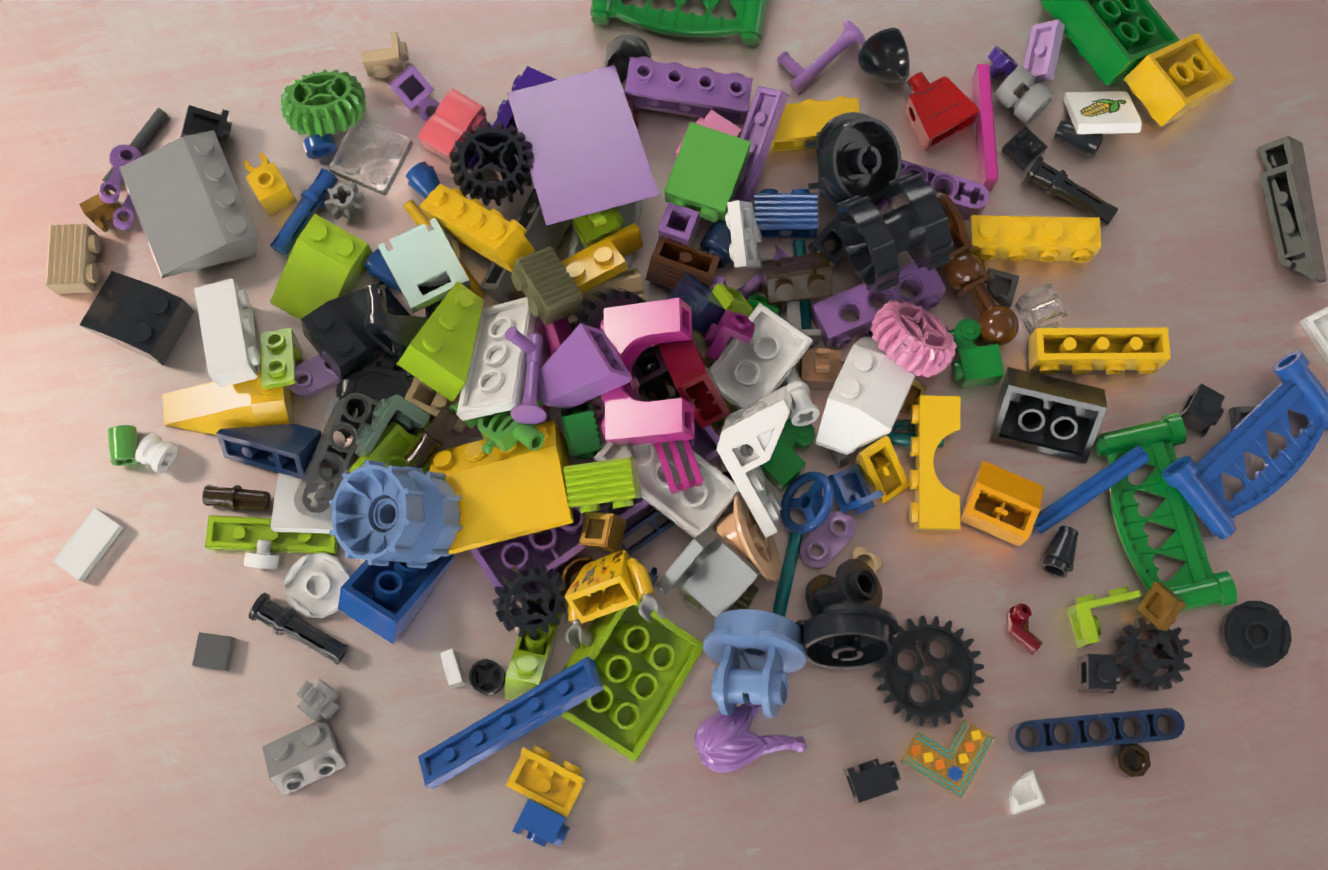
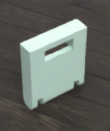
[377,218,471,313]

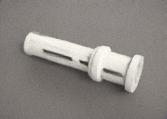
[782,366,820,427]

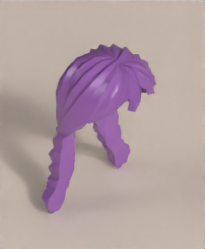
[695,703,807,773]

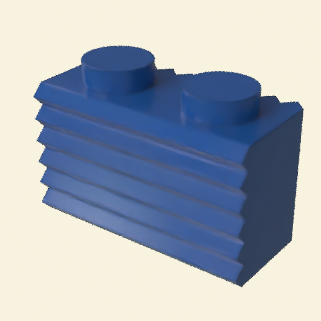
[753,188,818,239]

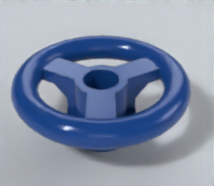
[780,471,834,534]

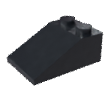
[79,271,195,365]
[301,282,411,381]

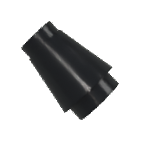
[1054,120,1104,157]
[1040,526,1079,578]

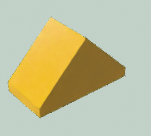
[853,435,910,504]

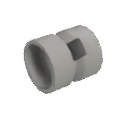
[994,66,1055,125]

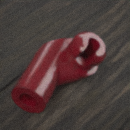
[1007,603,1043,655]

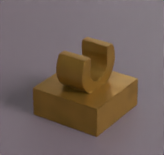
[79,190,123,232]
[1137,581,1186,631]

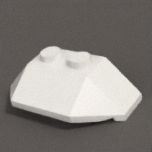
[816,335,915,455]

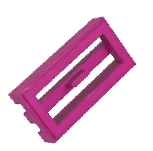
[654,439,703,495]

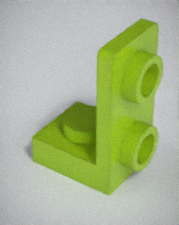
[259,327,303,389]
[1067,586,1142,648]

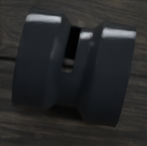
[469,659,506,696]

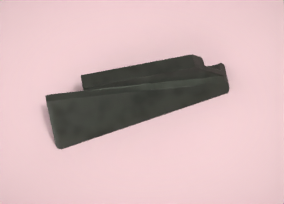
[1258,136,1327,283]

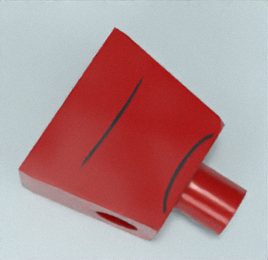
[905,72,980,152]

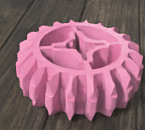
[870,298,957,378]

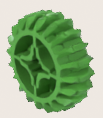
[280,69,366,137]

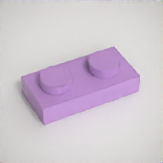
[1023,19,1065,83]

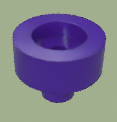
[987,46,1019,79]

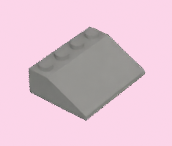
[119,130,258,278]

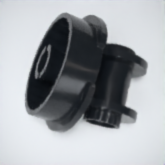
[805,112,901,207]
[795,559,898,669]

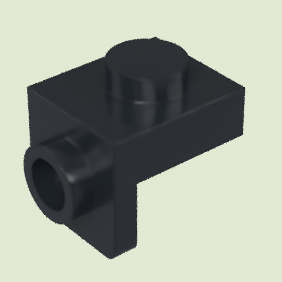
[180,105,232,144]

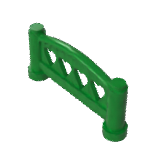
[590,0,768,46]
[1093,412,1237,611]

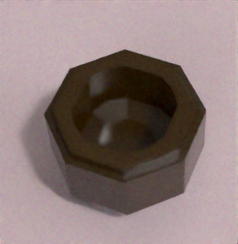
[1113,743,1151,777]

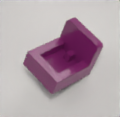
[704,309,755,361]

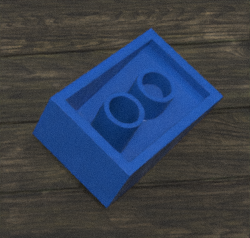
[338,554,455,644]

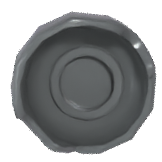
[604,34,652,83]

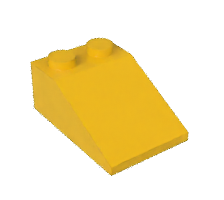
[1124,32,1236,127]

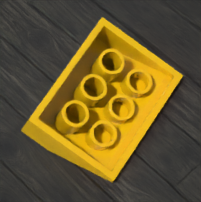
[430,420,573,555]

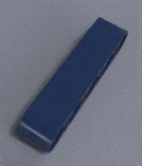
[1008,708,1185,754]

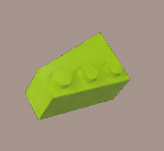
[397,281,484,402]

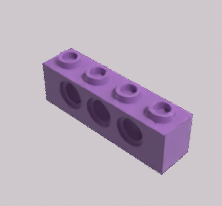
[810,262,946,348]

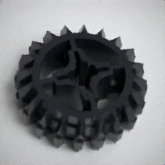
[450,121,534,207]

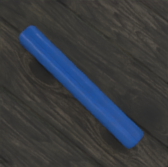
[1034,446,1149,533]

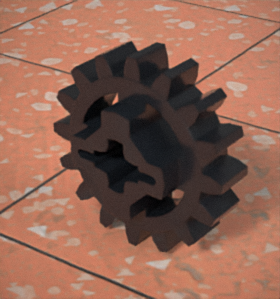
[492,562,567,637]
[1113,618,1192,692]

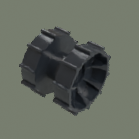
[835,172,955,293]

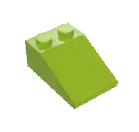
[270,213,373,321]

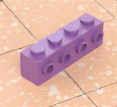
[624,57,753,125]

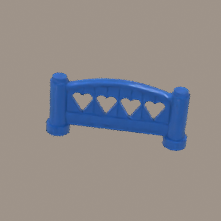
[1161,350,1328,539]

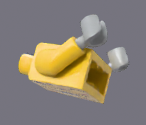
[564,550,666,649]

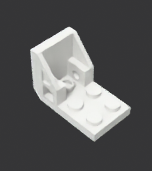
[717,386,792,538]

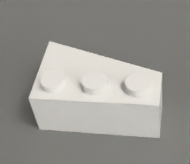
[194,278,260,388]

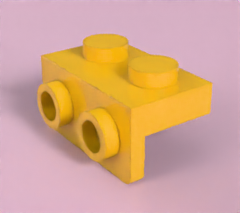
[506,745,587,818]

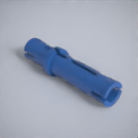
[269,168,338,257]

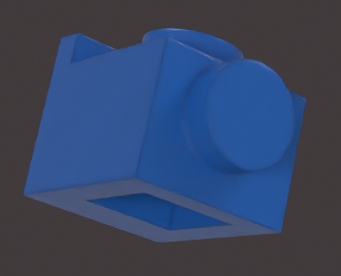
[512,799,570,847]

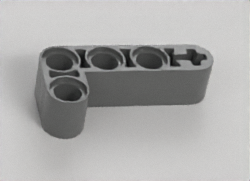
[294,393,394,516]

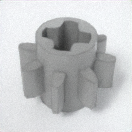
[324,180,366,222]
[296,679,340,722]

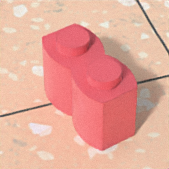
[418,89,487,164]

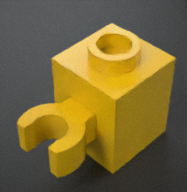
[244,152,297,216]

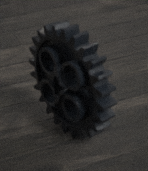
[872,615,984,728]

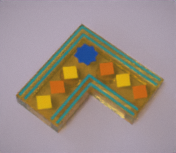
[900,720,995,798]

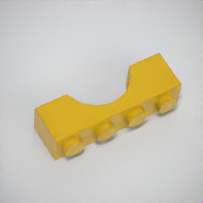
[909,395,961,531]

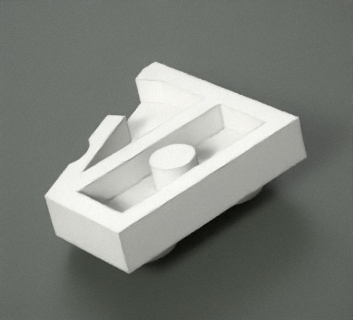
[725,200,768,269]

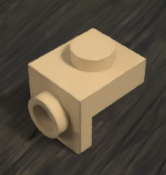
[361,31,409,78]

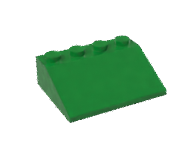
[1040,0,1180,86]

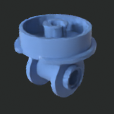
[703,609,807,718]

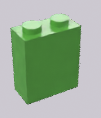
[664,122,751,222]

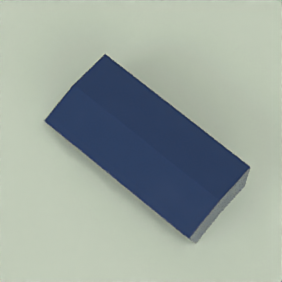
[620,508,675,556]

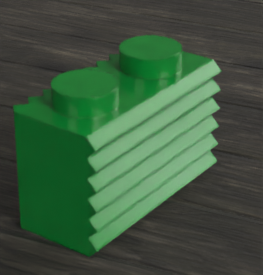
[561,402,603,459]

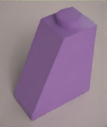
[537,323,633,410]

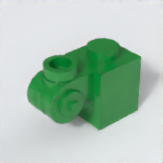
[947,319,1005,389]
[760,418,815,492]

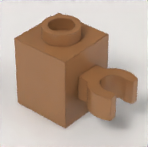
[799,348,845,390]

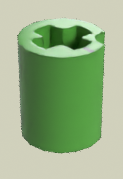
[107,425,138,466]

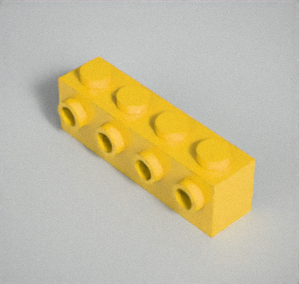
[419,184,535,273]
[966,215,1101,263]
[1027,327,1171,375]

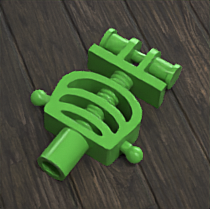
[450,394,545,454]

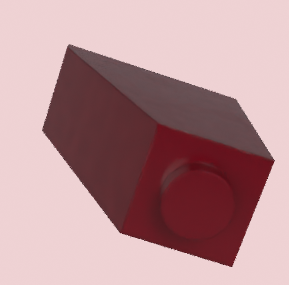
[658,335,731,429]

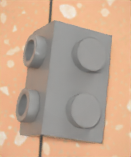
[262,718,346,795]

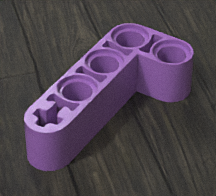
[875,159,989,221]

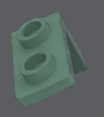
[355,394,430,457]

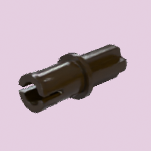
[404,407,459,469]
[202,485,271,511]

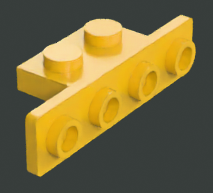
[561,223,643,293]

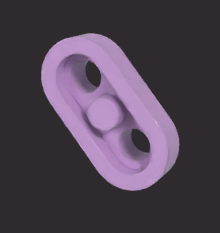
[289,355,341,398]
[799,511,856,570]

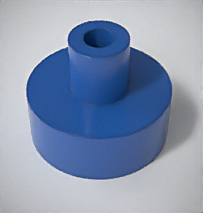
[303,133,337,159]

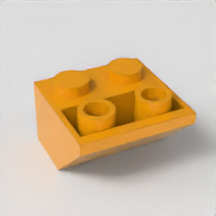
[960,460,1044,547]

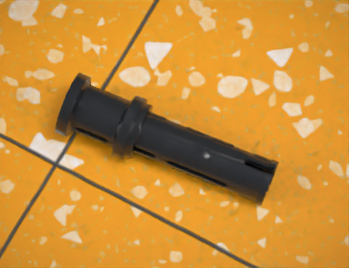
[1024,156,1119,226]
[248,593,349,665]

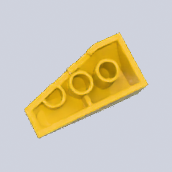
[162,372,295,435]

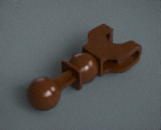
[936,193,1019,346]

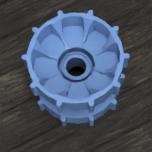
[329,460,463,568]

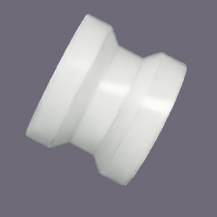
[135,433,178,474]

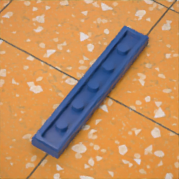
[418,656,604,789]

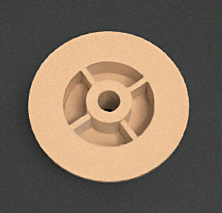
[716,493,781,582]

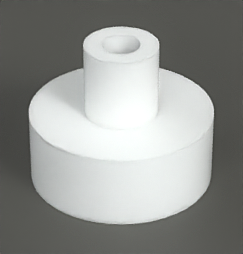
[244,539,280,569]

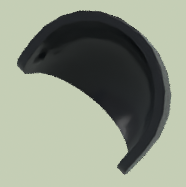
[858,28,910,83]

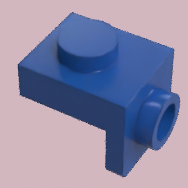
[828,464,884,514]

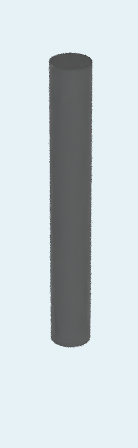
[102,108,168,182]

